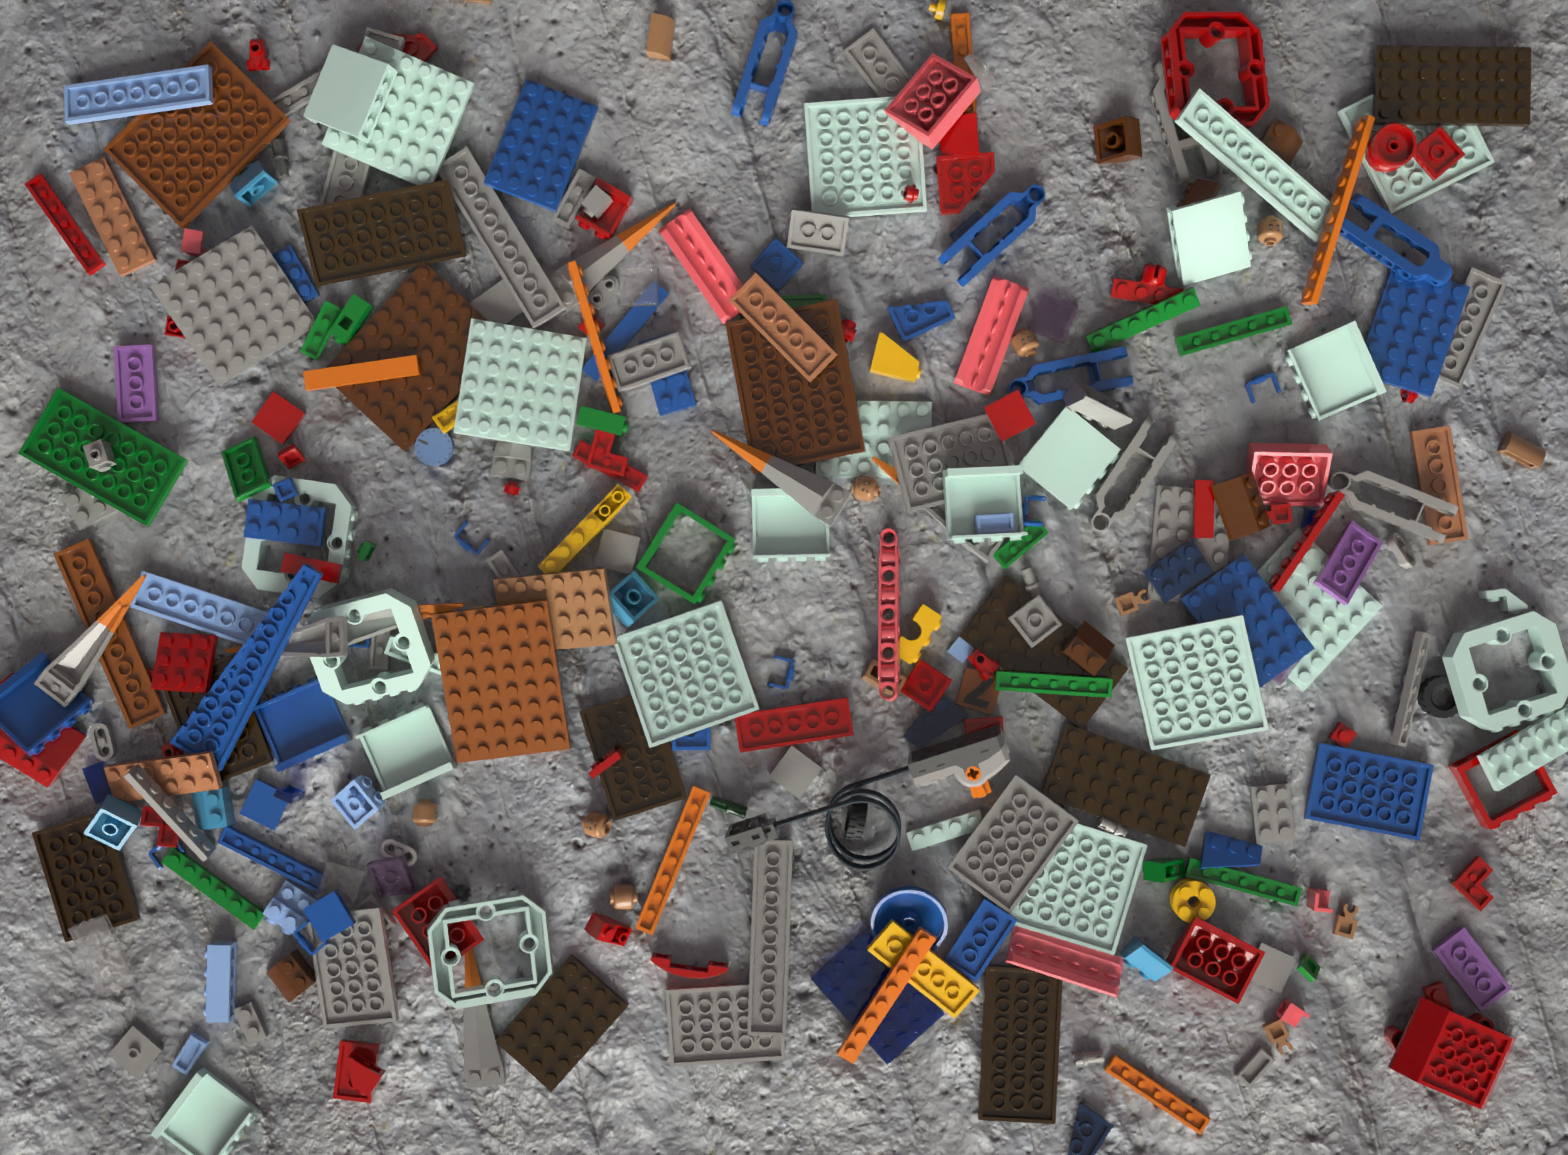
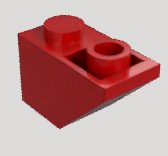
[584,912,632,946]

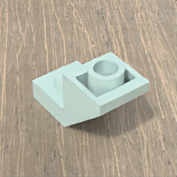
[1478,588,1528,615]

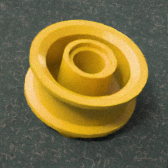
[1169,878,1216,923]

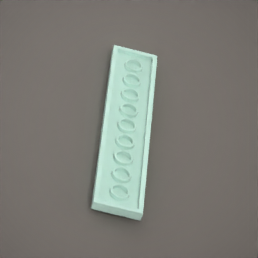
[1174,88,1331,242]

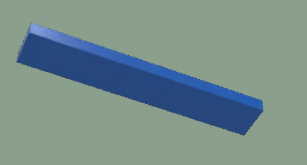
[582,281,669,382]
[217,826,330,894]

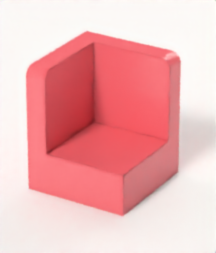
[181,228,208,257]
[1306,887,1333,913]
[1275,998,1310,1027]

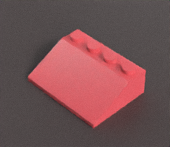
[884,53,981,149]
[1246,443,1333,506]

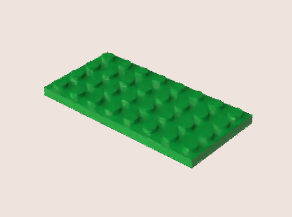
[18,388,189,527]

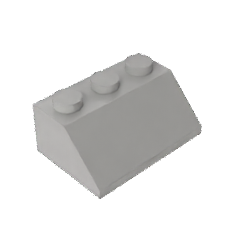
[1063,379,1133,430]

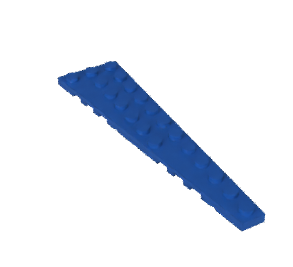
[170,564,324,772]

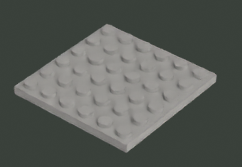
[150,226,315,386]

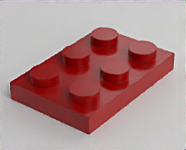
[333,1039,380,1103]

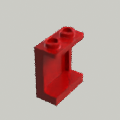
[575,178,633,240]

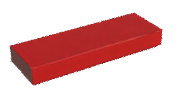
[1193,480,1215,538]
[280,553,343,584]

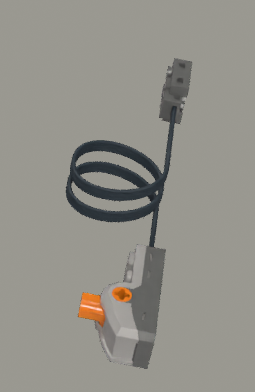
[724,725,1010,870]

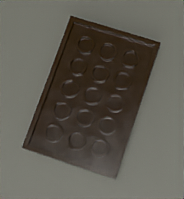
[163,654,275,781]
[579,695,687,821]
[32,813,141,942]
[496,954,629,1092]

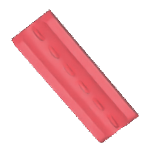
[658,209,743,325]
[953,275,1029,396]
[1006,925,1123,997]

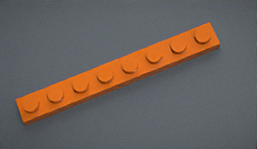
[567,261,623,414]
[635,785,711,935]
[836,926,937,1064]

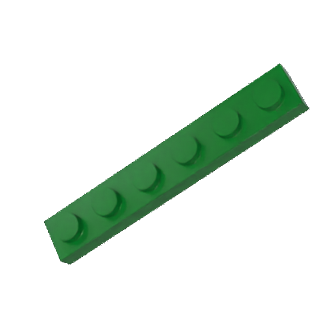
[1084,287,1200,353]
[1174,306,1292,357]
[994,670,1113,698]
[161,847,265,930]
[1184,857,1302,907]

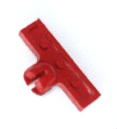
[1110,263,1186,304]

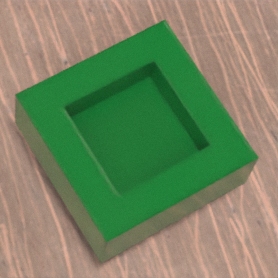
[357,541,377,562]
[1296,954,1321,982]

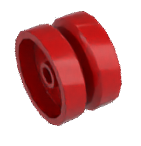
[1365,123,1417,173]

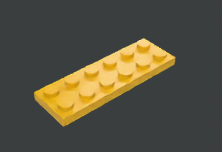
[867,919,980,1019]

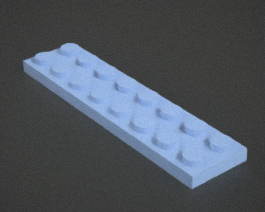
[64,65,213,125]
[130,571,268,644]

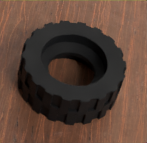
[1417,675,1458,718]
[844,797,868,842]

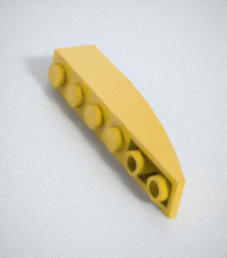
[538,484,632,573]

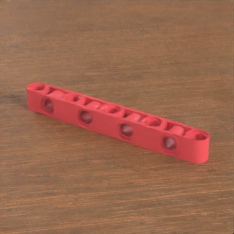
[878,528,900,701]

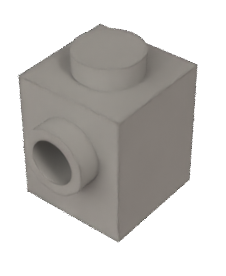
[581,185,613,219]
[83,439,117,472]

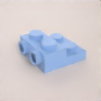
[330,774,386,830]
[262,879,319,935]

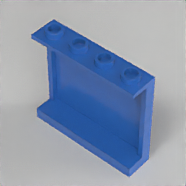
[0,651,93,756]
[253,676,353,773]

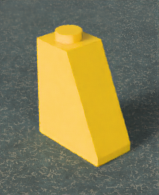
[869,332,922,383]

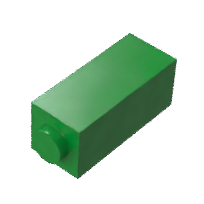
[329,294,374,345]
[576,406,630,437]

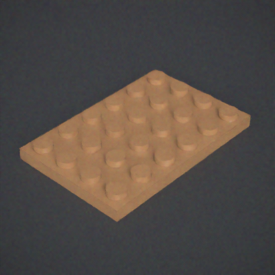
[493,567,617,650]

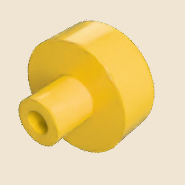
[928,0,947,20]

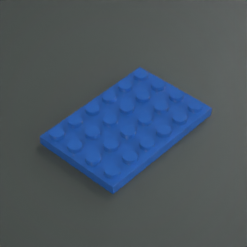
[484,79,598,212]
[1365,270,1470,397]
[1180,554,1315,687]
[1303,742,1434,841]

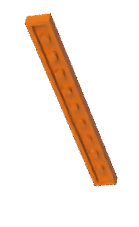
[1301,115,1375,305]

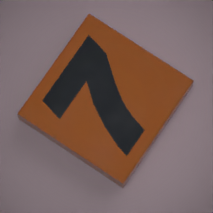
[955,667,999,715]

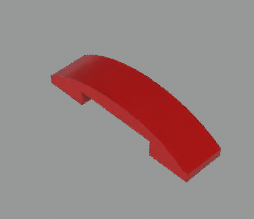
[651,952,729,978]

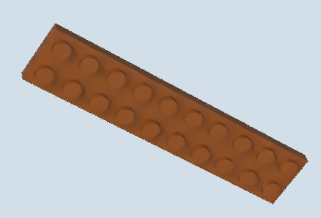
[53,539,167,729]

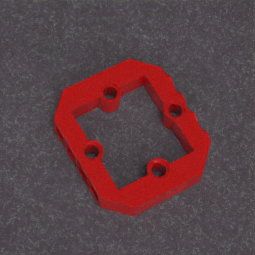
[1160,12,1270,130]

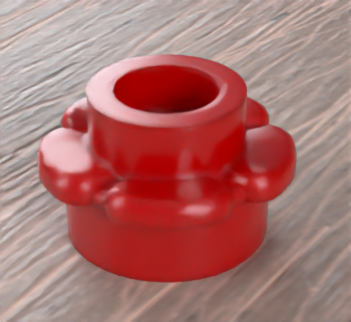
[903,184,919,203]
[1400,389,1418,404]
[503,481,522,496]

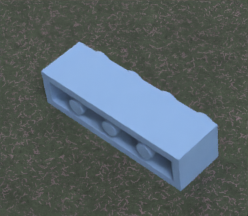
[203,941,237,1023]

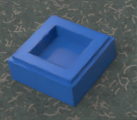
[273,477,300,503]

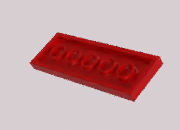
[735,697,854,753]

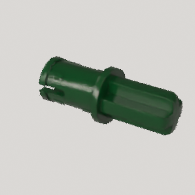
[709,796,748,819]

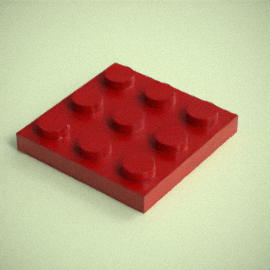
[151,632,218,693]

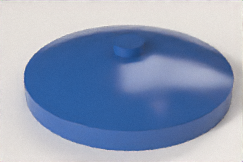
[871,886,948,951]

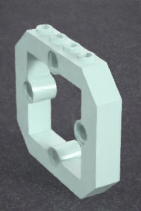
[241,475,358,598]
[307,588,436,705]
[1442,611,1568,733]
[427,890,552,1009]

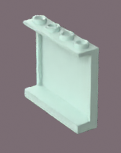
[303,44,398,144]
[1166,188,1252,286]
[1284,321,1387,421]
[1017,406,1121,510]
[942,465,1028,544]
[751,488,830,562]
[355,703,458,800]
[151,1067,258,1155]

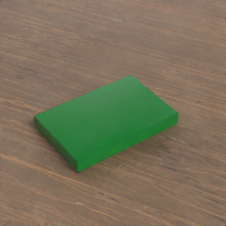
[221,436,273,502]

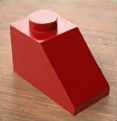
[346,1051,386,1096]

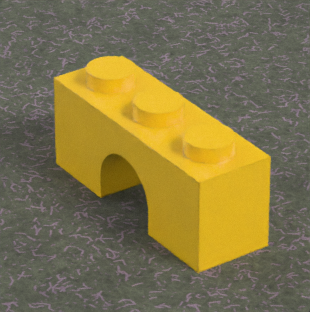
[890,603,943,665]

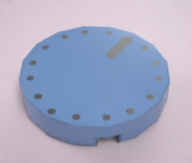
[415,428,454,466]

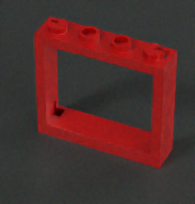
[1448,730,1558,830]

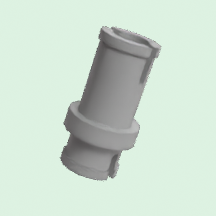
[1020,566,1042,597]
[1096,816,1128,837]
[1073,1049,1104,1066]

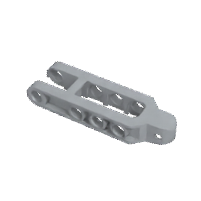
[1149,59,1217,185]
[1088,416,1179,532]
[1328,470,1459,544]

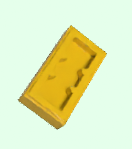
[432,399,459,434]

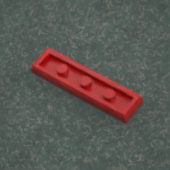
[572,440,648,493]

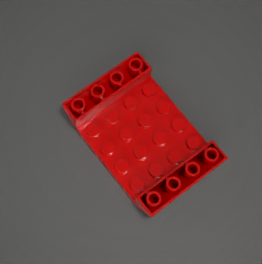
[1388,996,1517,1109]

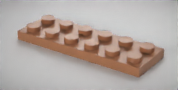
[69,157,157,277]
[729,272,838,382]
[1409,425,1468,546]
[104,750,223,802]

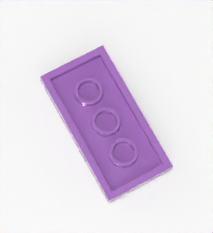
[114,344,159,423]
[1313,521,1383,605]
[1431,926,1512,1012]

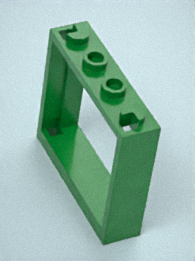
[636,503,737,604]

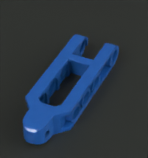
[731,0,797,126]
[937,184,1046,287]
[1339,193,1452,286]
[1007,347,1134,405]

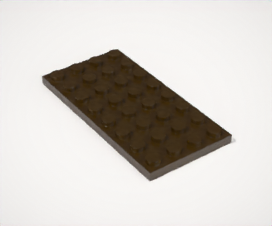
[1373,45,1531,127]
[297,179,467,287]
[959,576,1128,729]
[1041,723,1211,847]
[978,965,1063,1124]

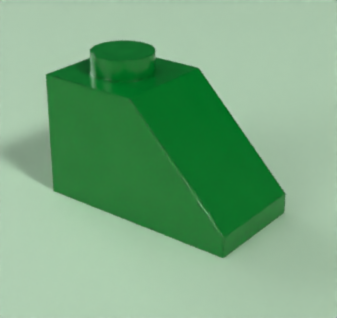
[1142,858,1185,883]

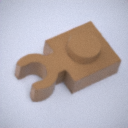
[1113,590,1150,616]
[1332,902,1358,939]
[1262,1017,1293,1055]

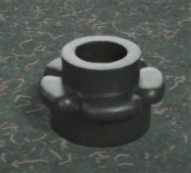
[454,883,472,900]

